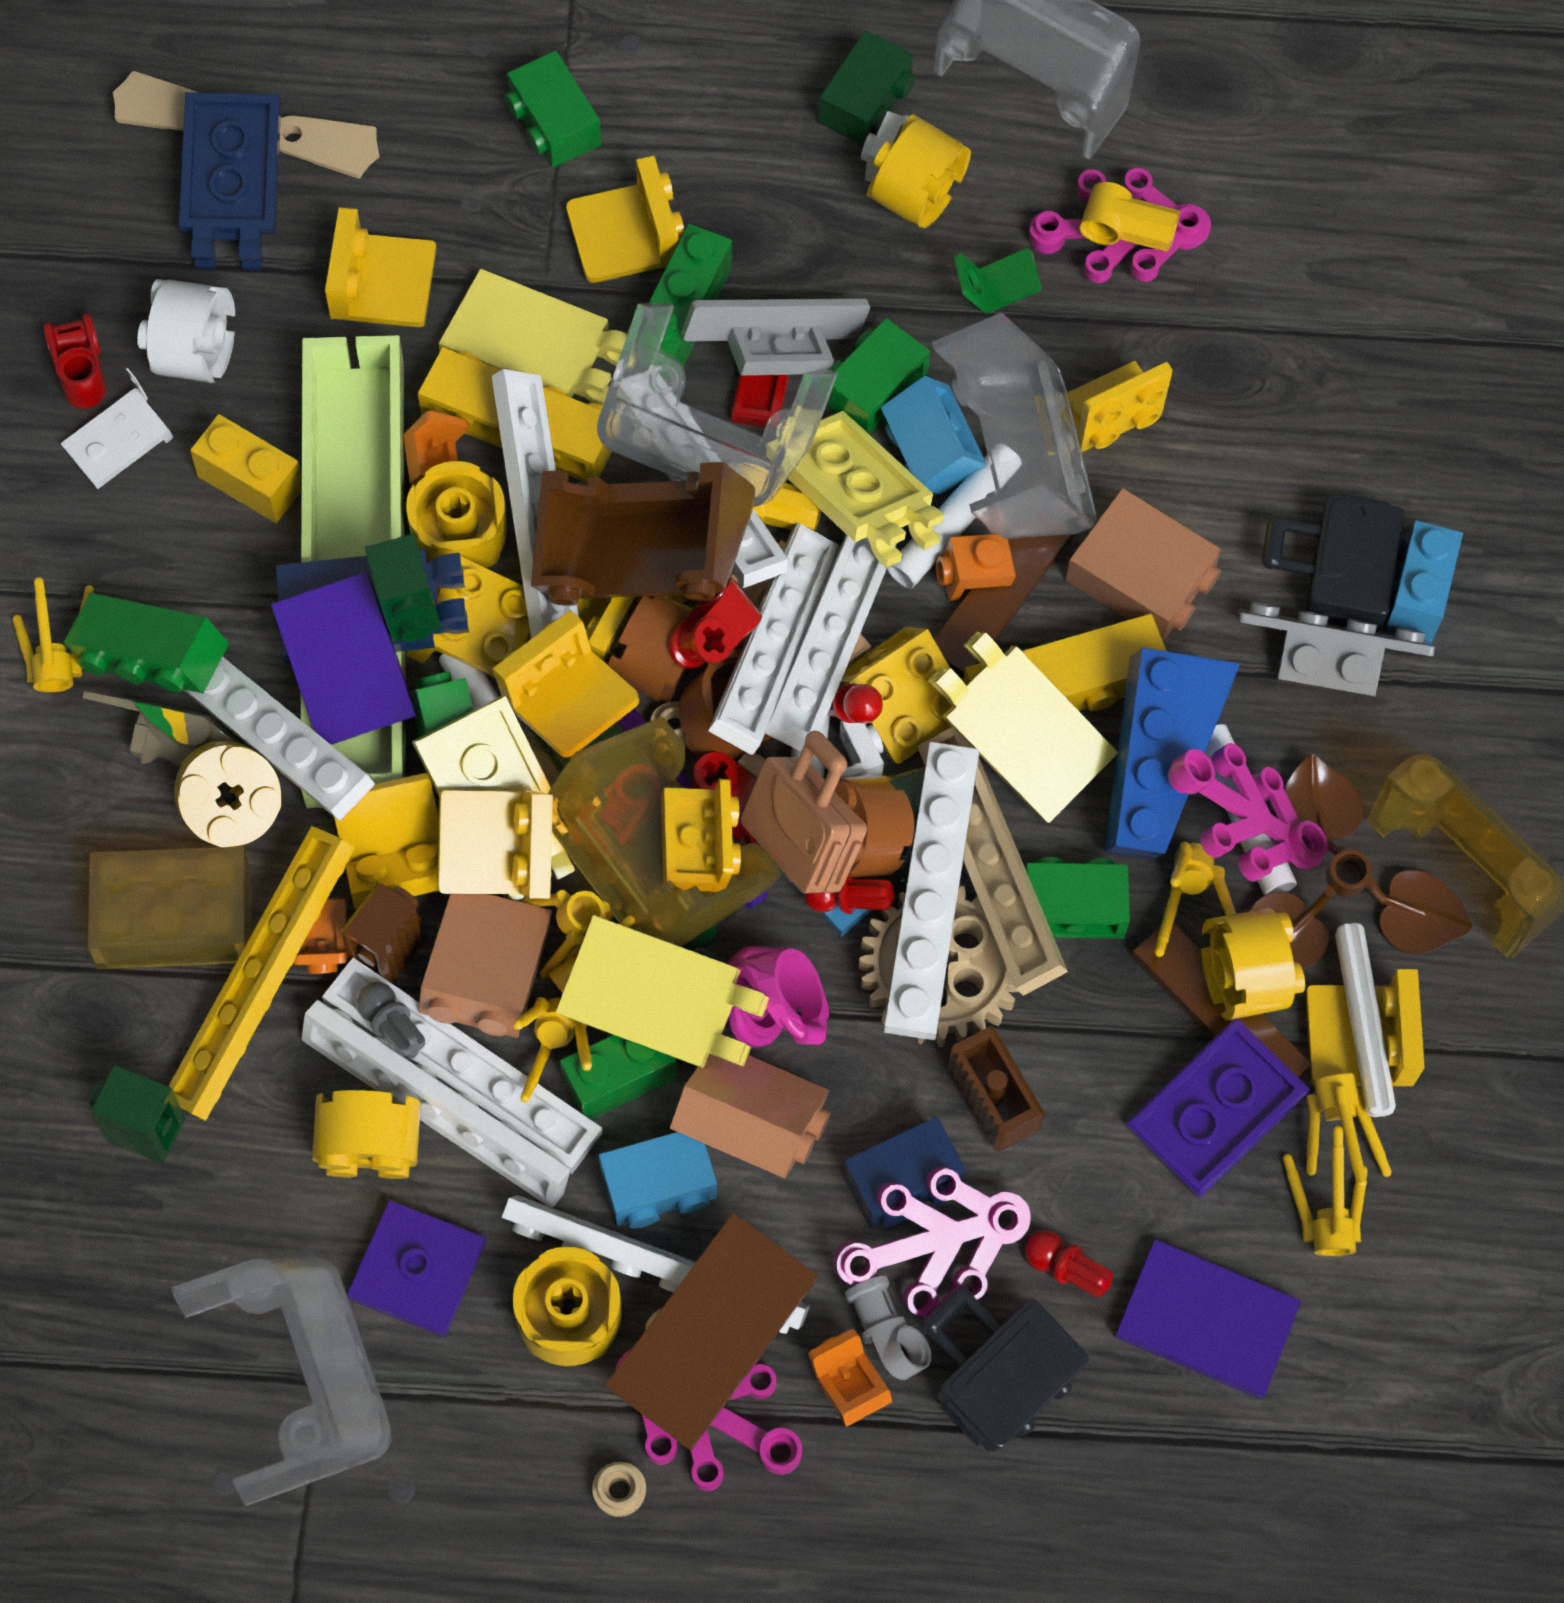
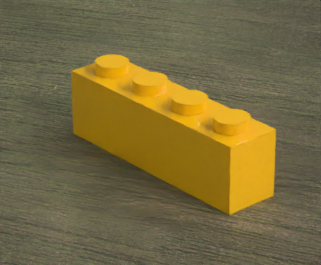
[418,347,619,483]
[963,614,1166,711]

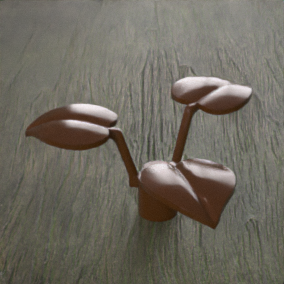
[1250,754,1472,971]

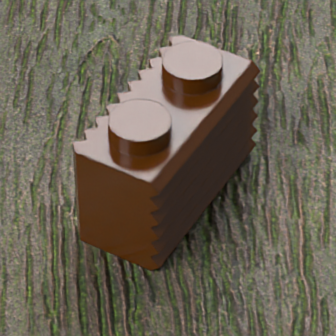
[341,883,424,984]
[947,1026,1045,1151]

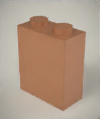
[1065,488,1221,641]
[418,893,552,1038]
[670,1054,830,1179]

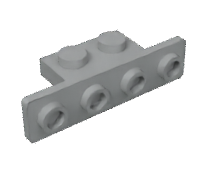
[681,299,870,375]
[1237,602,1435,696]

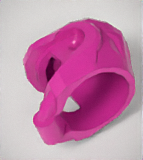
[727,946,829,1048]

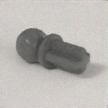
[356,982,425,1059]

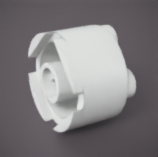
[137,279,235,383]

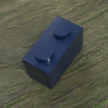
[843,1116,966,1229]

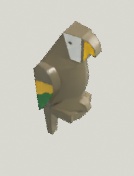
[83,691,242,794]

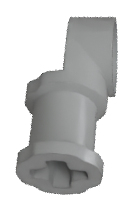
[844,1275,931,1380]

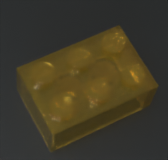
[88,846,251,969]

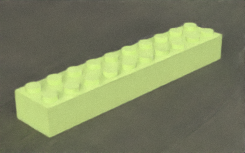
[301,335,407,808]

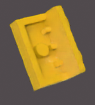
[661,779,741,892]

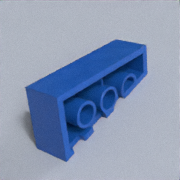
[1104,648,1240,860]

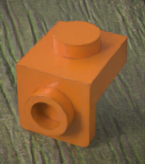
[403,411,468,485]
[936,533,1016,601]
[294,897,349,974]
[808,1329,893,1427]

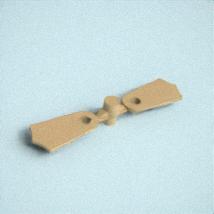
[113,71,379,179]

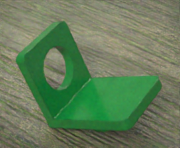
[954,248,1041,314]

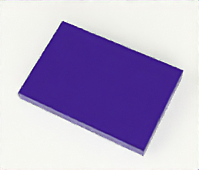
[271,572,418,745]
[1126,1018,1310,1200]
[1115,1239,1301,1400]

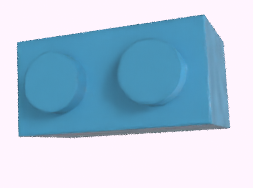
[881,376,987,495]
[1385,520,1463,642]
[599,1132,717,1229]

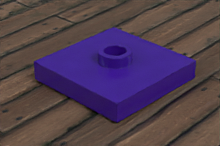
[347,1200,487,1338]

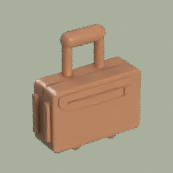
[741,730,867,893]

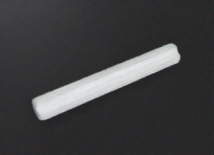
[1335,923,1396,1117]

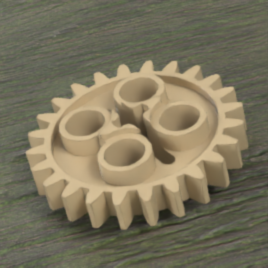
[859,886,1018,1047]

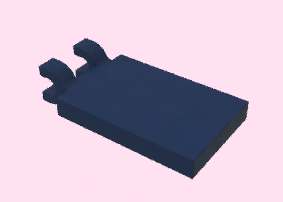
[179,92,282,271]
[276,549,469,664]

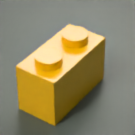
[190,414,302,524]

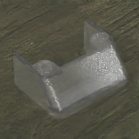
[934,0,1141,160]
[597,303,838,507]
[932,312,1097,539]
[171,1257,392,1506]

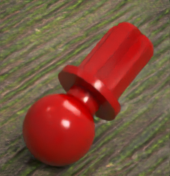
[827,683,883,724]
[803,877,895,914]
[1024,1230,1113,1297]

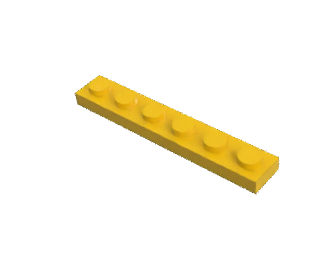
[168,826,355,1121]

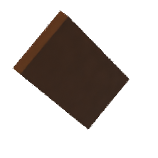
[605,1212,819,1451]

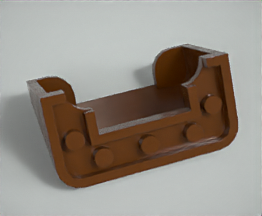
[531,462,756,606]

